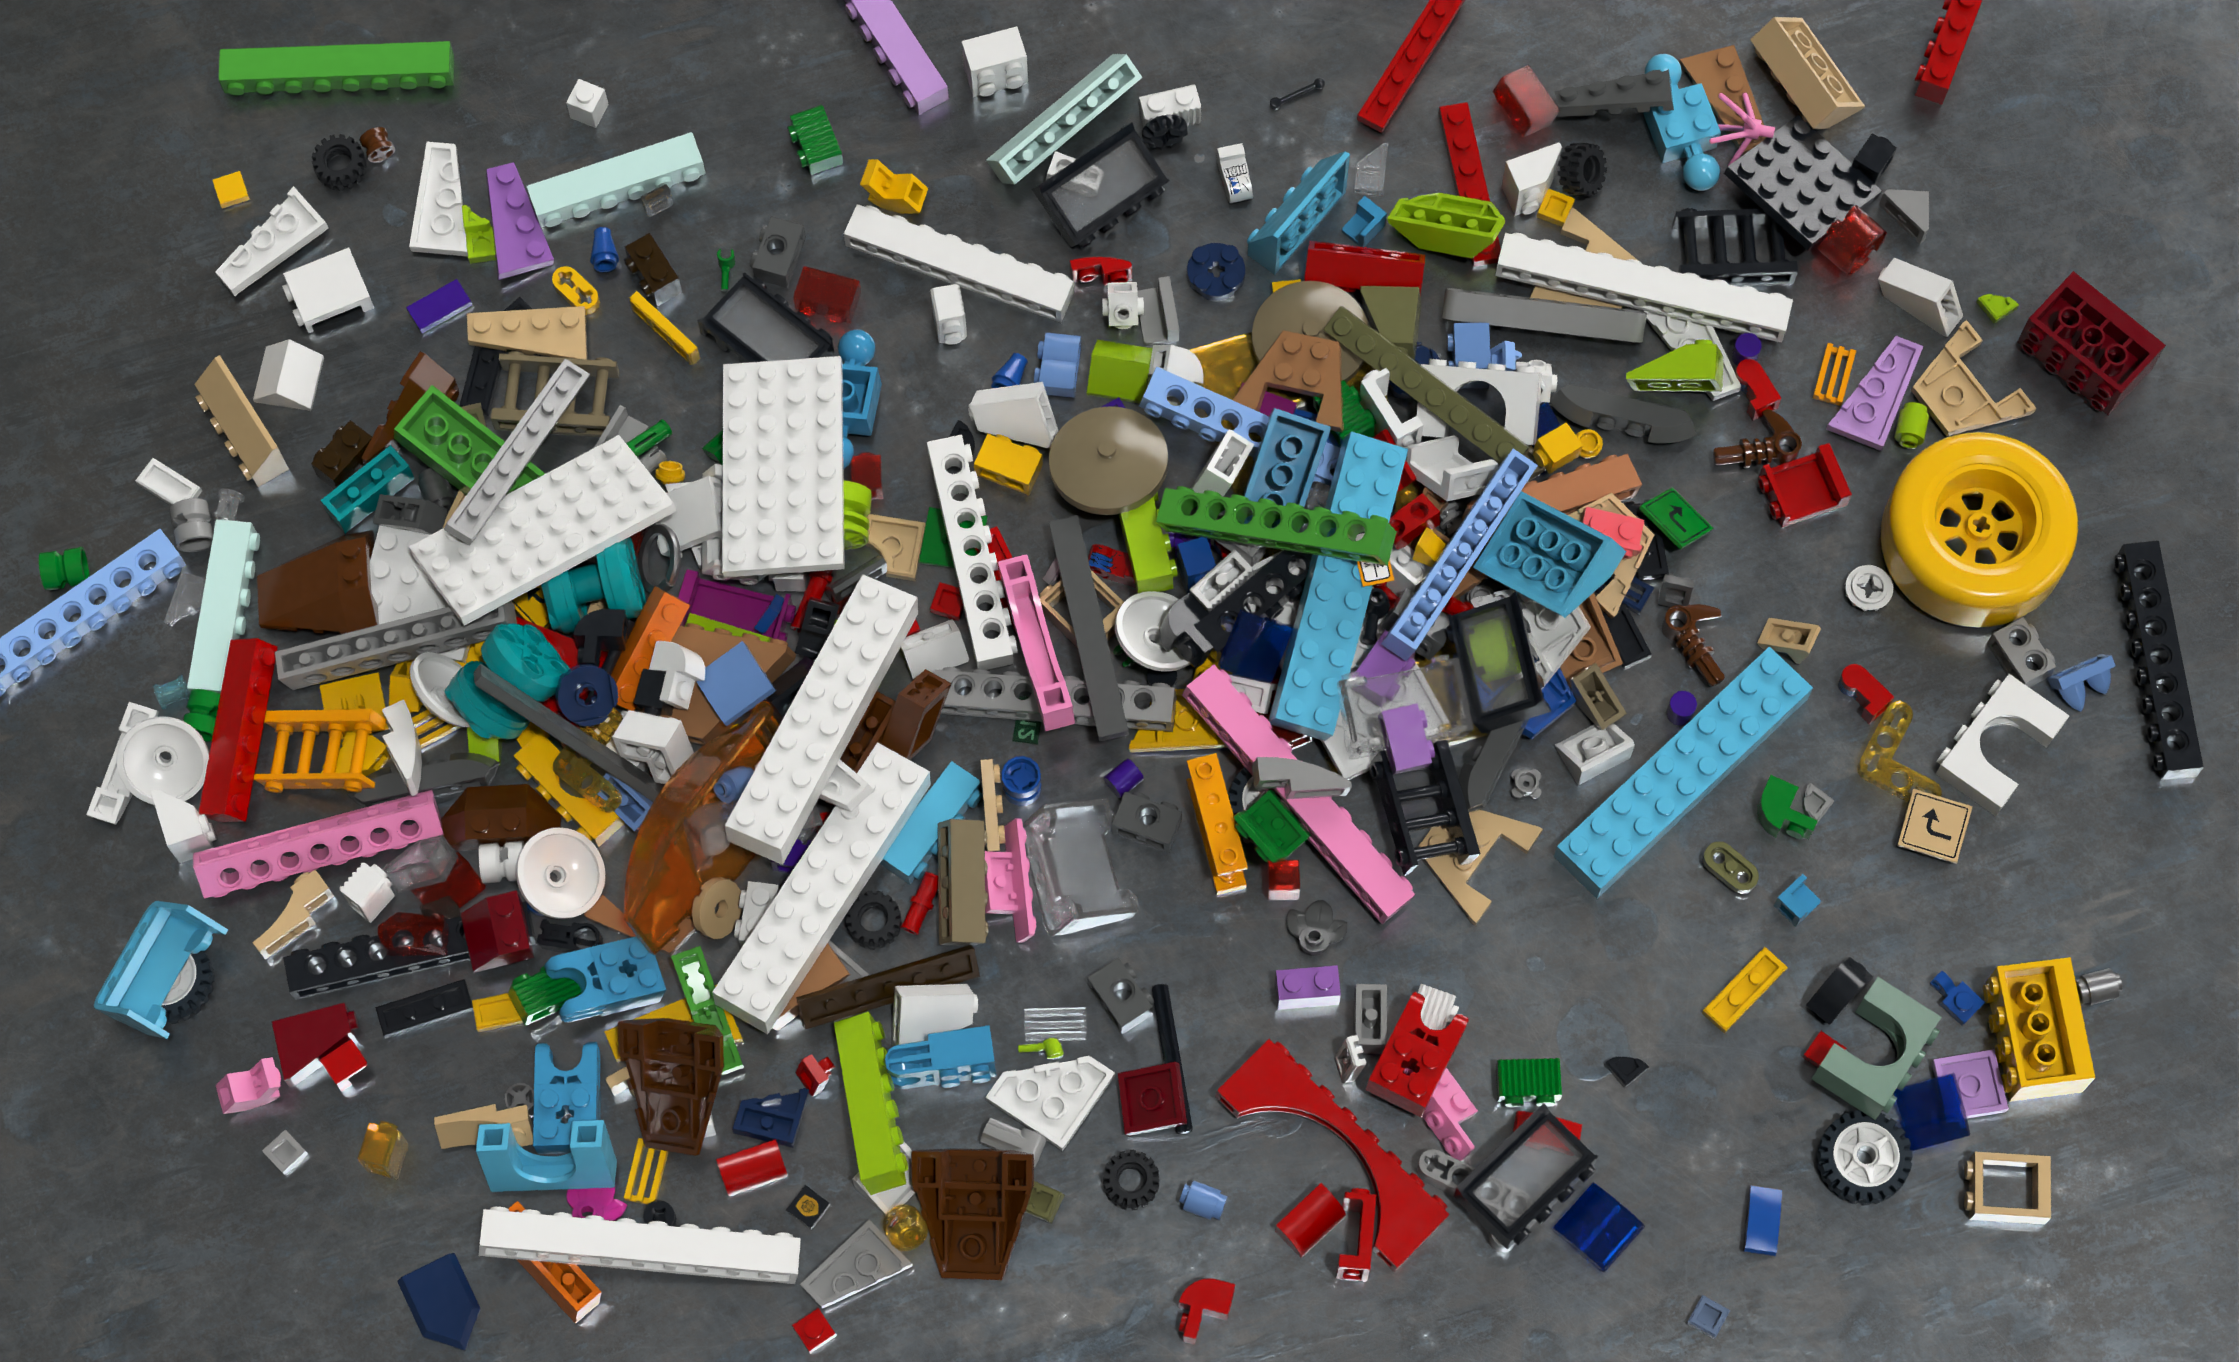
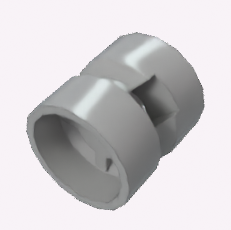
[169,498,214,552]

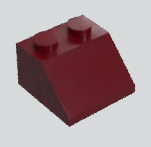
[460,890,534,973]

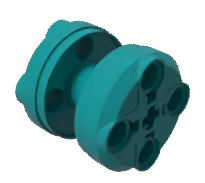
[541,537,646,634]
[444,623,570,739]

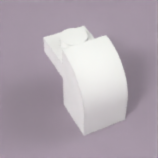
[1149,345,1204,406]
[649,641,705,710]

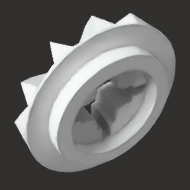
[1845,565,1893,612]

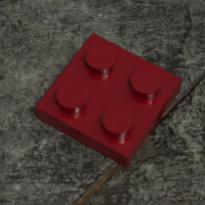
[1118,1062,1187,1136]

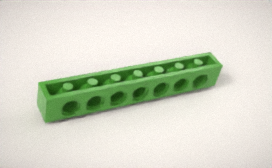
[1156,486,1397,566]

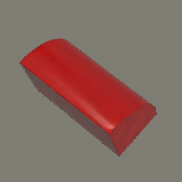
[716,1139,788,1196]
[1275,1183,1346,1258]

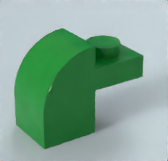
[1757,775,1818,840]

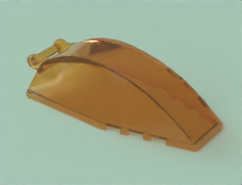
[624,701,780,955]

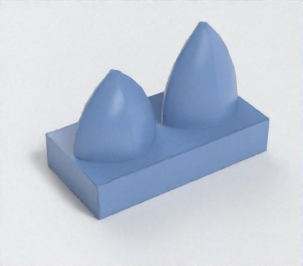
[2047,654,2116,712]

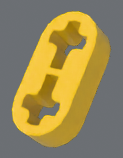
[552,266,600,315]

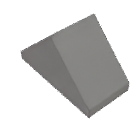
[1879,189,1929,244]

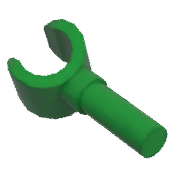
[717,249,735,291]

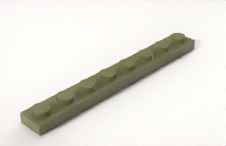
[1323,306,1530,464]

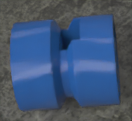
[1001,756,1042,806]

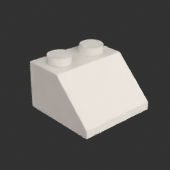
[1501,142,1562,216]
[150,789,217,863]

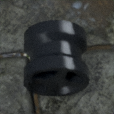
[643,1200,677,1227]

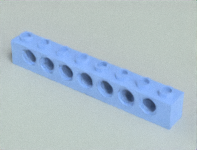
[1139,366,1341,491]
[1381,448,1538,661]
[0,529,186,697]

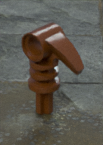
[1713,408,1802,468]
[1662,604,1725,687]

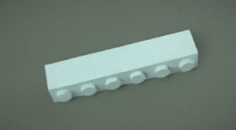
[986,54,1143,185]
[527,132,706,228]
[187,519,260,694]

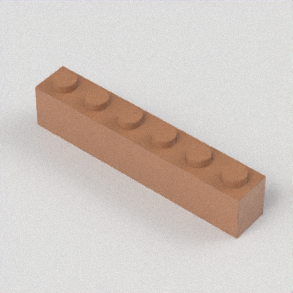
[1462,454,1642,546]

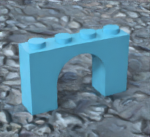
[476,1120,617,1192]

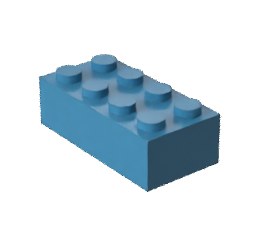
[1243,408,1331,528]

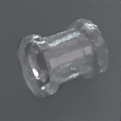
[211,489,245,522]

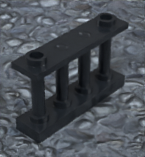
[1672,208,1798,286]
[1370,740,1481,876]

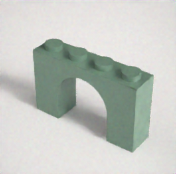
[1812,977,1942,1120]

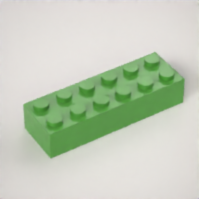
[394,385,546,495]

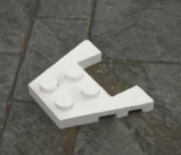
[1470,589,1591,690]

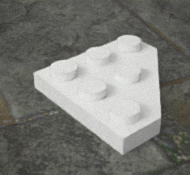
[985,1056,1115,1151]

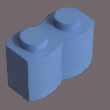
[1034,333,1081,398]

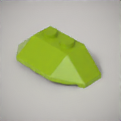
[1387,193,1505,258]

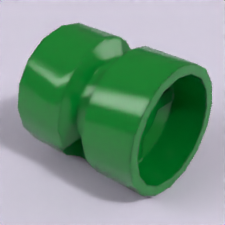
[39,547,90,591]
[183,689,220,742]

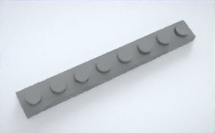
[444,359,590,546]

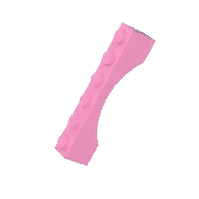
[998,554,1075,731]

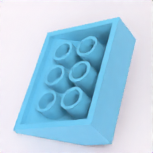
[1247,151,1350,275]
[1473,491,1627,618]

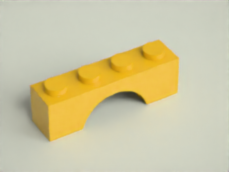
[514,731,625,847]

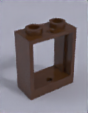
[881,669,952,760]

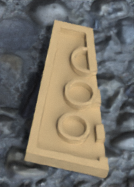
[467,306,587,359]

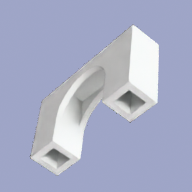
[1417,359,1542,445]
[1936,674,2069,816]

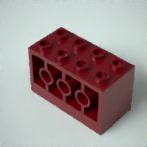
[2017,271,2166,416]

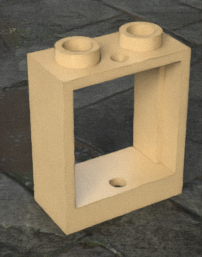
[1039,571,1124,648]
[1964,1152,2051,1224]

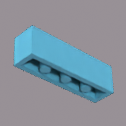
[880,761,983,885]

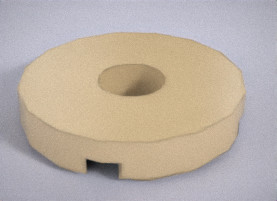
[692,877,742,939]

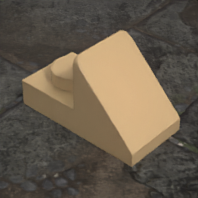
[1757,618,1821,664]

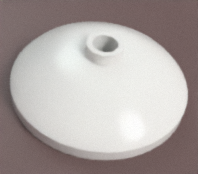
[1115,591,1190,671]
[410,652,470,727]
[117,717,209,805]
[516,827,605,919]

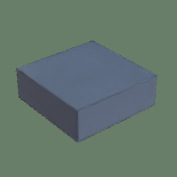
[1686,1295,1730,1339]

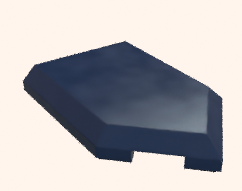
[397,1253,481,1351]

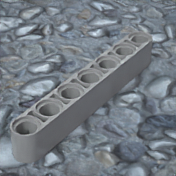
[1442,288,1647,342]

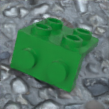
[1233,790,1312,863]

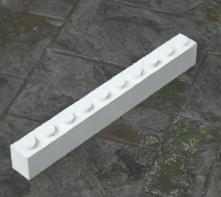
[1495,233,1793,343]
[478,1207,801,1284]

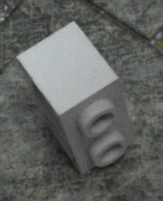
[1987,617,2056,688]

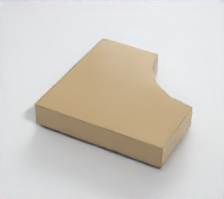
[865,514,926,581]

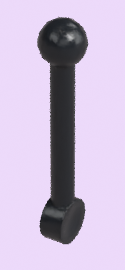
[1270,78,1325,110]

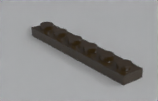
[796,945,980,1029]

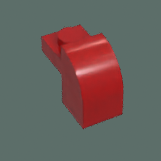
[1178,1279,1236,1345]

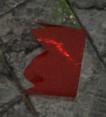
[378,912,448,956]

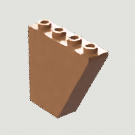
[661,623,796,746]

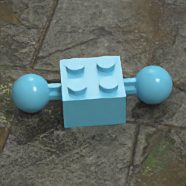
[1643,54,1721,191]

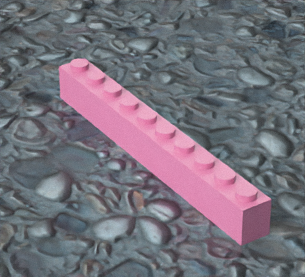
[1182,664,1415,924]

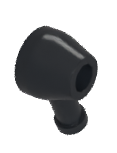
[1362,588,1390,645]

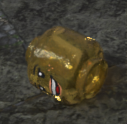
[883,1204,928,1251]

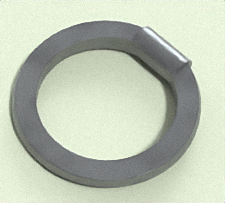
[638,524,681,593]

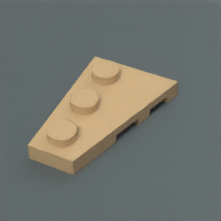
[980,758,1006,851]

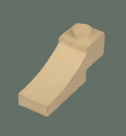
[253,870,334,960]
[434,1104,533,1149]

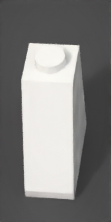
[1878,258,1963,337]
[968,382,1059,448]
[1190,429,1254,497]
[892,984,978,1046]

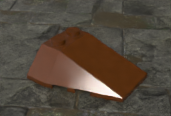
[257,530,379,634]
[618,1018,724,1156]
[912,1148,1034,1280]

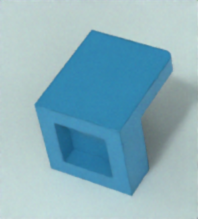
[1342,196,1387,247]
[1774,874,1821,927]

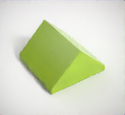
[1087,339,1153,404]

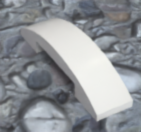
[86,702,159,825]

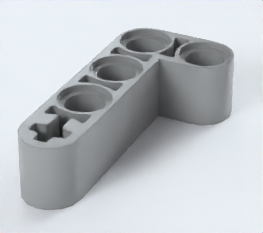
[1417,1149,1532,1252]

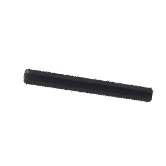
[1152,984,1193,1134]

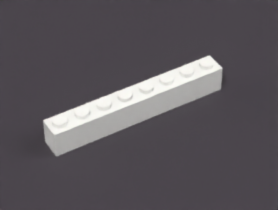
[844,204,1074,323]

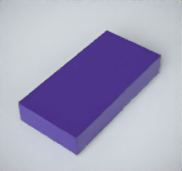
[406,279,473,334]

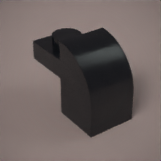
[1160,593,1213,668]
[795,597,839,659]
[573,609,628,667]
[1806,957,1874,1025]

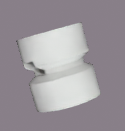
[479,841,525,884]

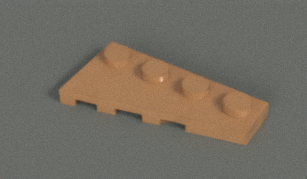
[1679,45,1767,156]

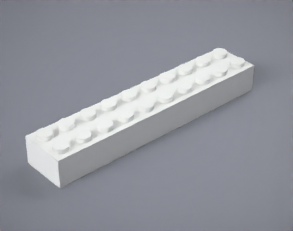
[725,574,918,865]
[712,742,931,1034]

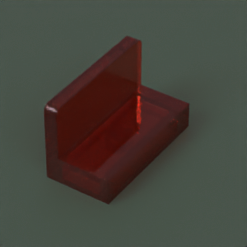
[409,851,486,922]

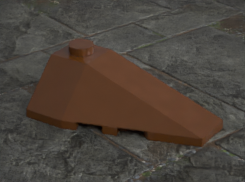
[361,351,459,465]

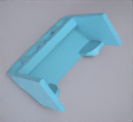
[94,901,228,1039]

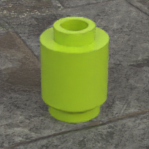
[1895,402,1929,448]

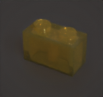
[357,1121,409,1180]

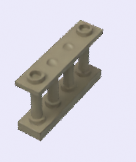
[491,351,620,437]

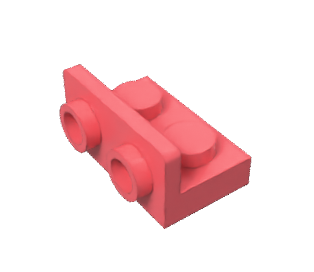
[1582,507,1644,559]

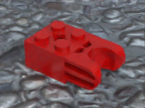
[1365,992,1469,1118]

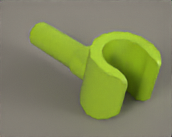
[1018,1038,1064,1059]

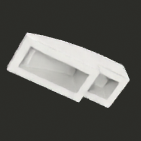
[382,699,422,796]

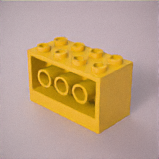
[1983,957,2096,1102]

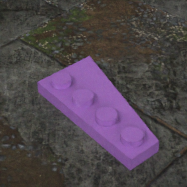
[486,162,554,280]

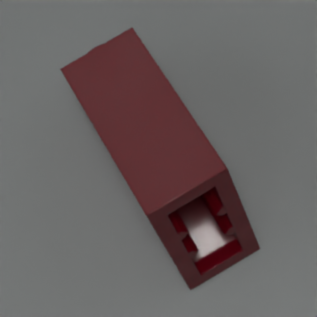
[271,1003,359,1087]

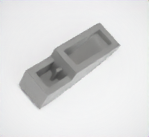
[1252,757,1352,799]

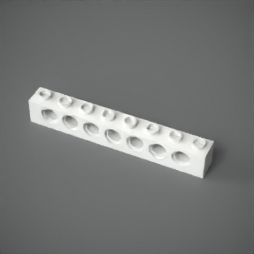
[927,435,1018,670]

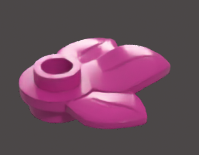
[567,1187,627,1221]

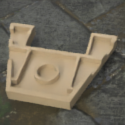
[1531,207,1638,308]
[1911,320,2036,436]
[1568,493,1655,619]
[1418,810,1543,926]

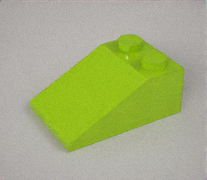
[1626,339,1724,392]

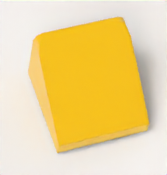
[1412,527,1446,567]

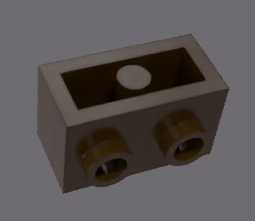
[624,233,682,306]
[311,420,372,489]

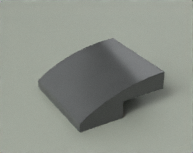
[825,555,887,603]

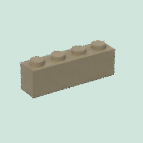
[938,819,988,946]

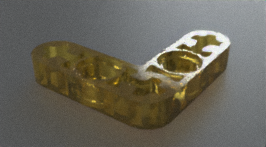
[1857,701,1942,803]
[553,707,623,813]

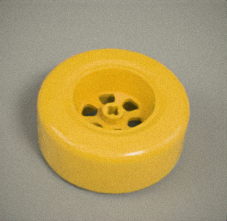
[1881,432,2078,628]

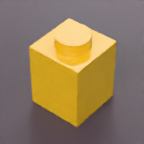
[1533,422,1583,474]

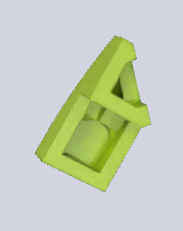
[462,205,496,264]

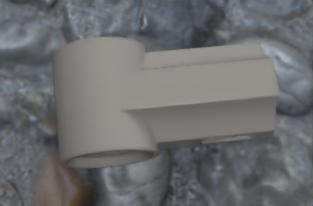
[980,1118,1047,1169]

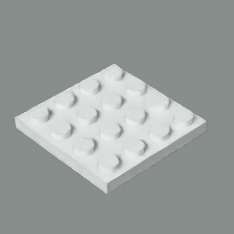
[370,525,470,663]

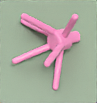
[1709,93,1775,166]

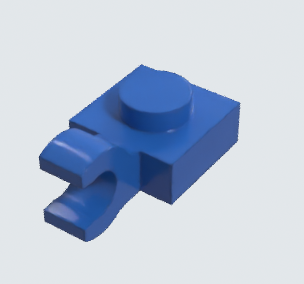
[1930,971,1985,1026]

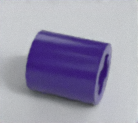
[1732,333,1762,366]
[1666,691,1697,726]
[1104,759,1144,798]

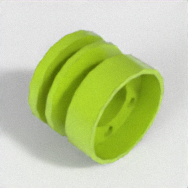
[844,480,872,550]

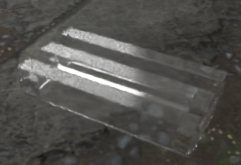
[1024,1007,1087,1041]

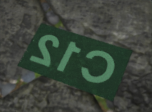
[1012,696,1041,745]

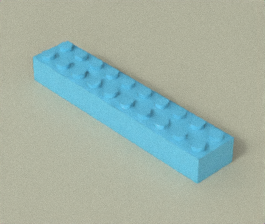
[1269,431,1408,741]
[1554,646,1813,899]

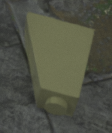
[1360,286,1421,360]

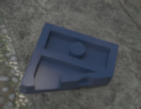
[733,1088,809,1148]

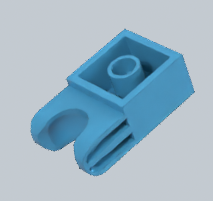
[544,934,666,1023]
[885,1025,996,1089]
[533,1042,601,1154]

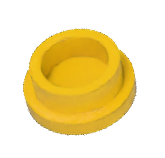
[1576,429,1603,459]
[655,461,685,484]

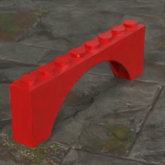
[1215,1039,1450,1272]

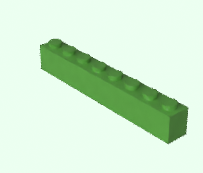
[219,41,454,95]

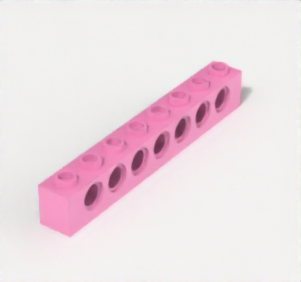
[193,790,443,899]

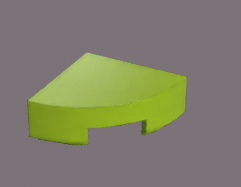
[1976,294,2019,324]

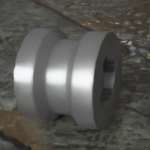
[504,1083,534,1117]

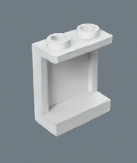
[282,247,374,333]
[1359,368,1423,453]
[1407,435,1499,502]
[656,475,723,558]

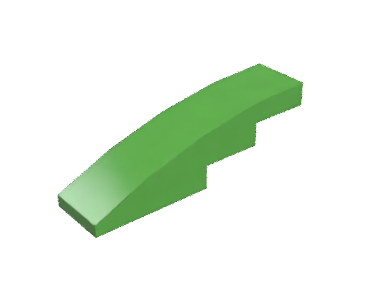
[671,946,744,1076]

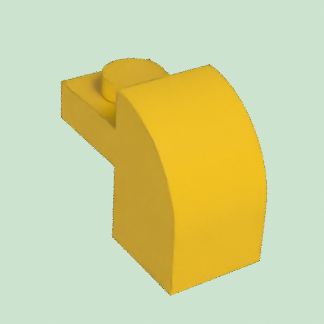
[860,159,928,214]

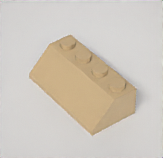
[1750,17,1865,129]
[195,355,289,487]

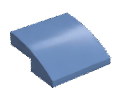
[696,641,776,726]

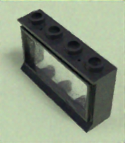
[1032,122,1170,248]
[697,272,834,363]
[1447,591,1551,733]
[1453,1103,1598,1250]

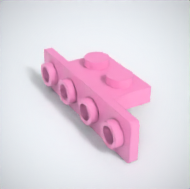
[985,818,1036,943]
[1404,1068,1478,1161]

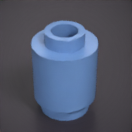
[713,766,754,803]
[1179,1180,1228,1220]

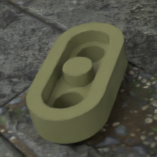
[1703,841,1759,894]

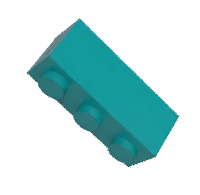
[321,445,415,534]

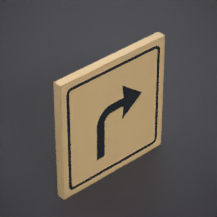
[1897,789,1973,864]

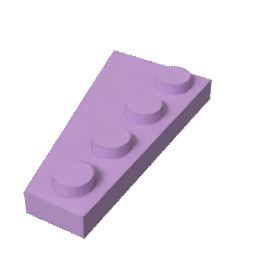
[1826,336,1923,451]

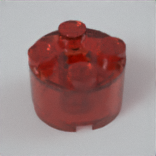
[1818,205,1888,276]

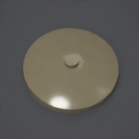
[1252,281,1368,383]
[1049,406,1168,515]

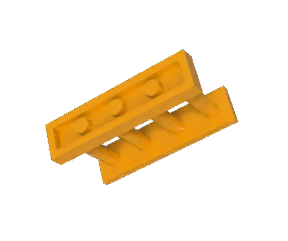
[254,709,386,793]
[1186,753,1248,895]

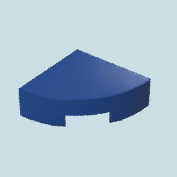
[754,594,784,634]

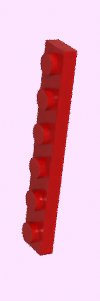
[1357,0,1465,133]
[1439,102,1501,267]

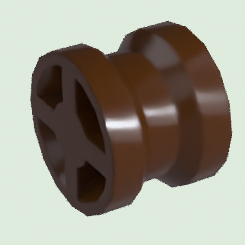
[359,127,395,163]

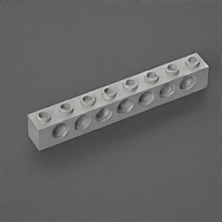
[275,601,517,690]
[934,667,1177,732]

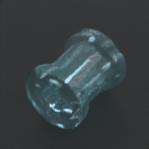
[153,674,190,710]

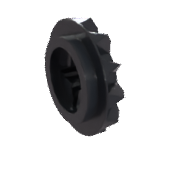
[1142,115,1188,150]

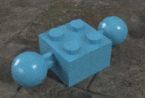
[838,329,882,469]

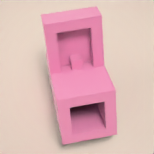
[215,1057,281,1114]

